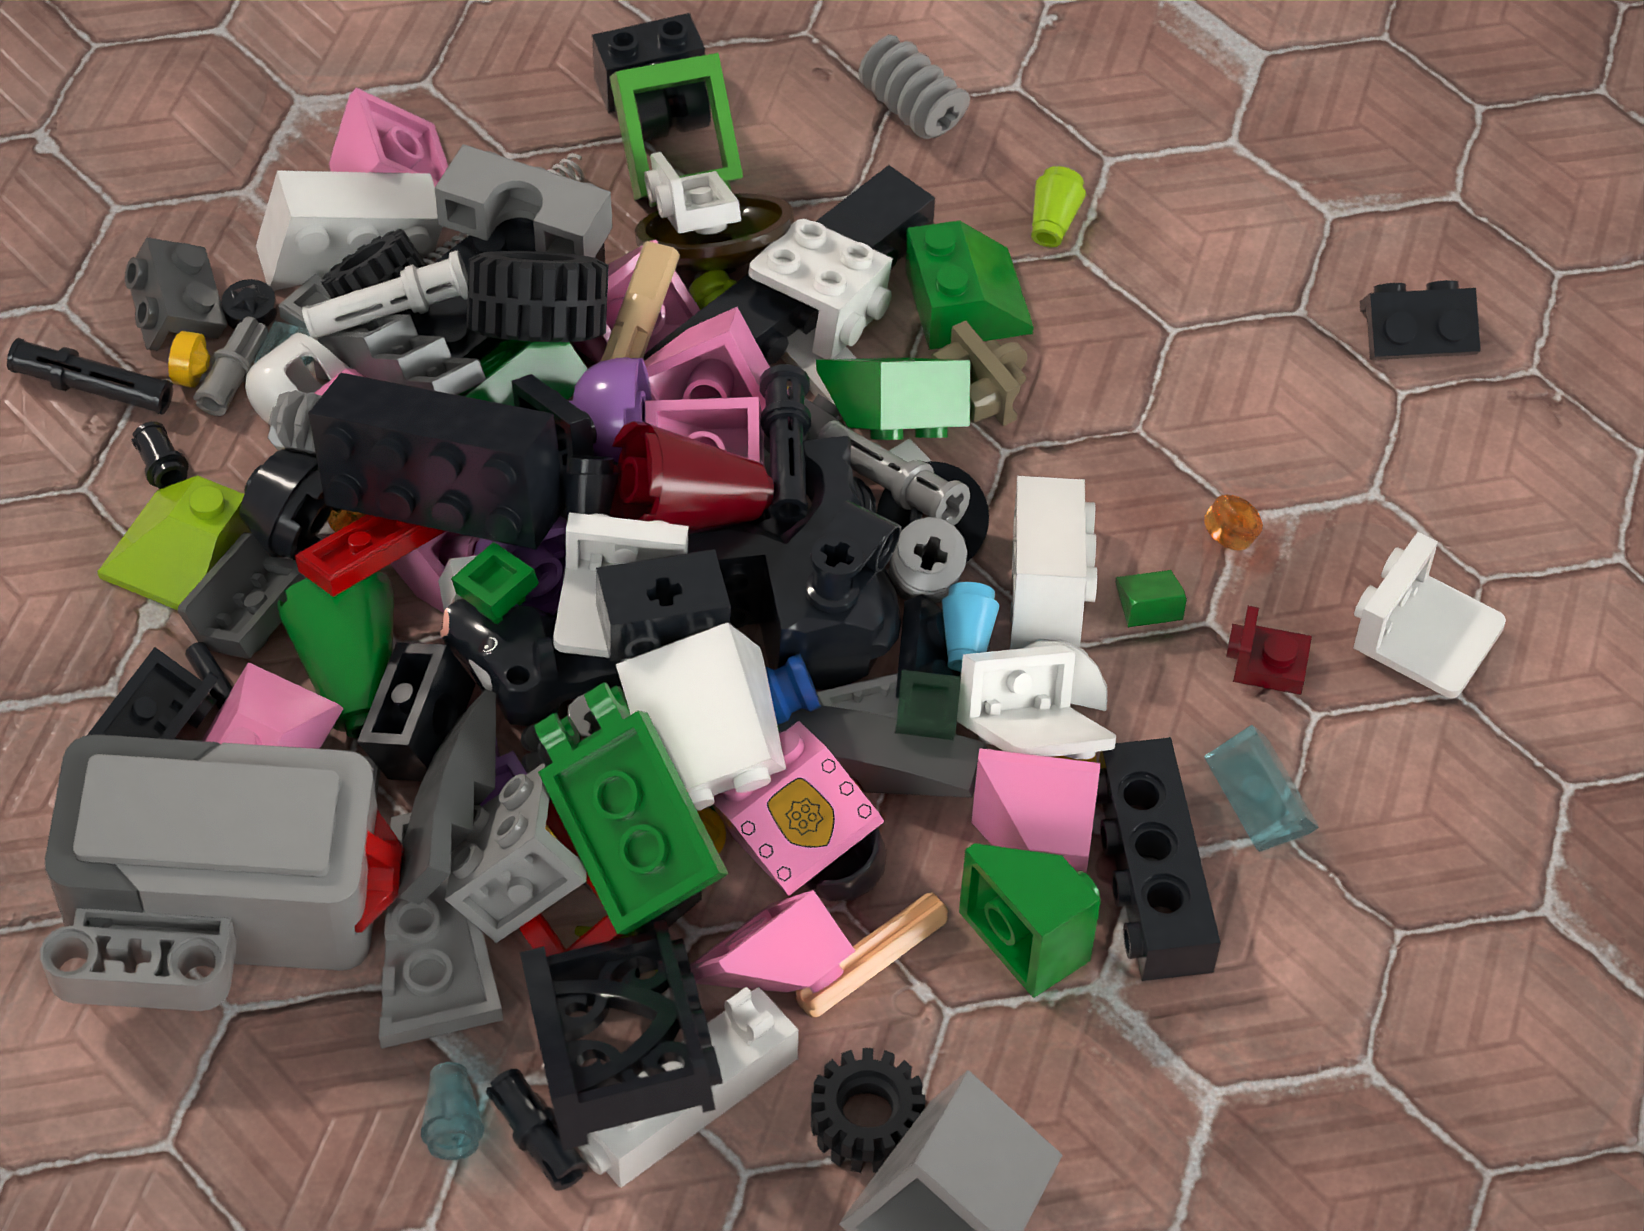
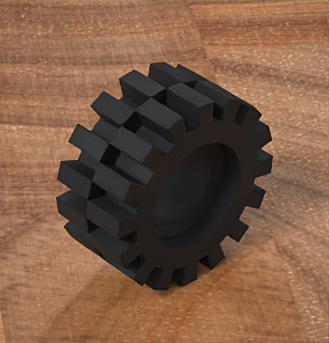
[321,229,427,299]
[811,1048,925,1173]

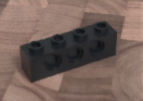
[1095,737,1221,981]

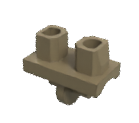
[931,320,1027,426]

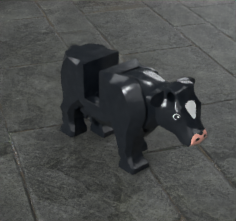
[440,436,901,726]

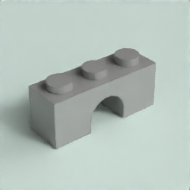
[434,144,612,258]

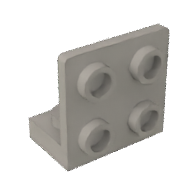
[445,763,587,943]

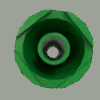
[277,571,394,738]

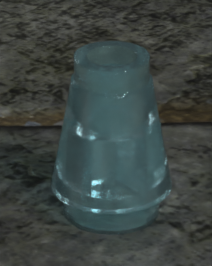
[420,1062,484,1160]

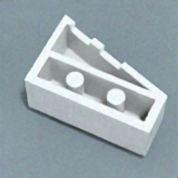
[256,171,443,291]
[1010,476,1097,650]

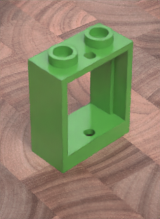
[610,53,743,207]

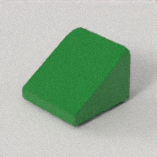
[1115,570,1187,627]

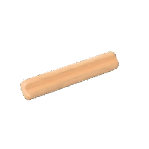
[796,893,948,1018]

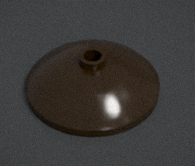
[635,193,794,274]

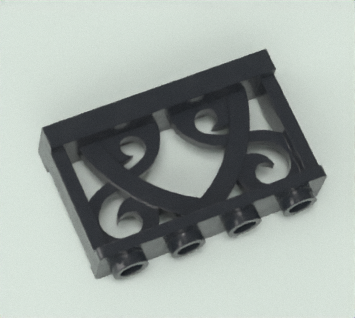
[520,920,723,1151]

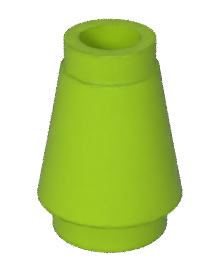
[1031,166,1086,248]

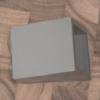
[839,1070,1062,1231]

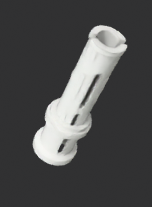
[302,250,468,340]

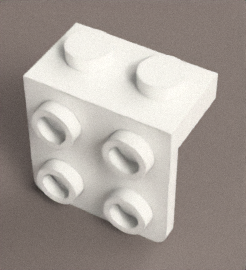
[749,219,893,359]
[553,512,688,660]
[1353,532,1506,698]
[957,645,1116,759]

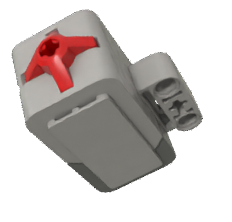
[40,734,404,1011]

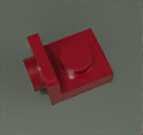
[1226,605,1312,695]

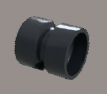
[634,81,711,142]

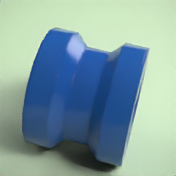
[765,653,821,725]

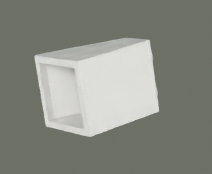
[616,622,786,811]

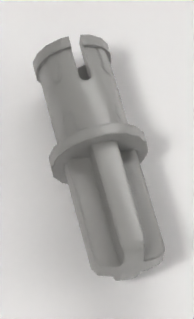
[193,317,268,416]

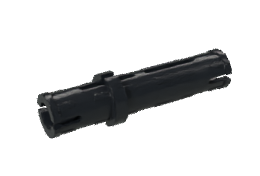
[7,338,173,415]

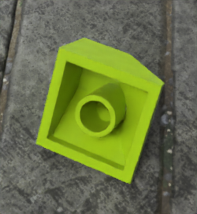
[97,475,251,610]

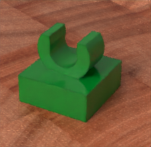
[451,542,539,625]

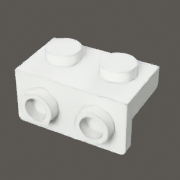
[645,152,741,234]

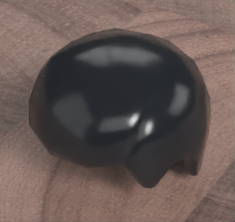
[805,827,886,901]

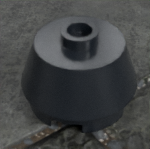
[239,449,342,560]

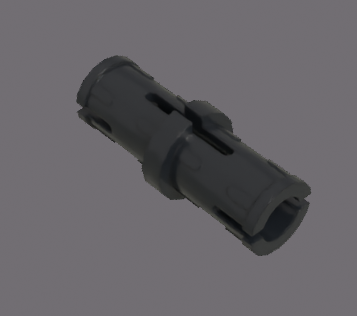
[486,1068,588,1191]

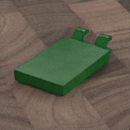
[534,683,729,935]

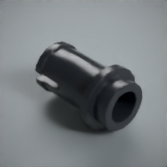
[131,421,189,489]

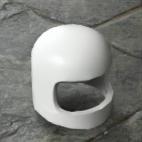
[245,332,345,423]

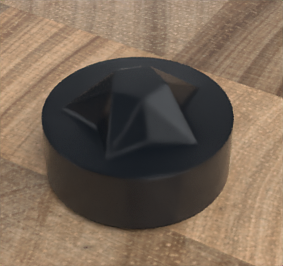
[221,279,277,329]

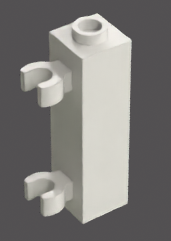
[579,987,798,1188]

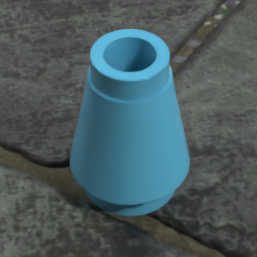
[942,582,1000,672]

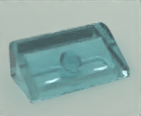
[1204,725,1319,852]

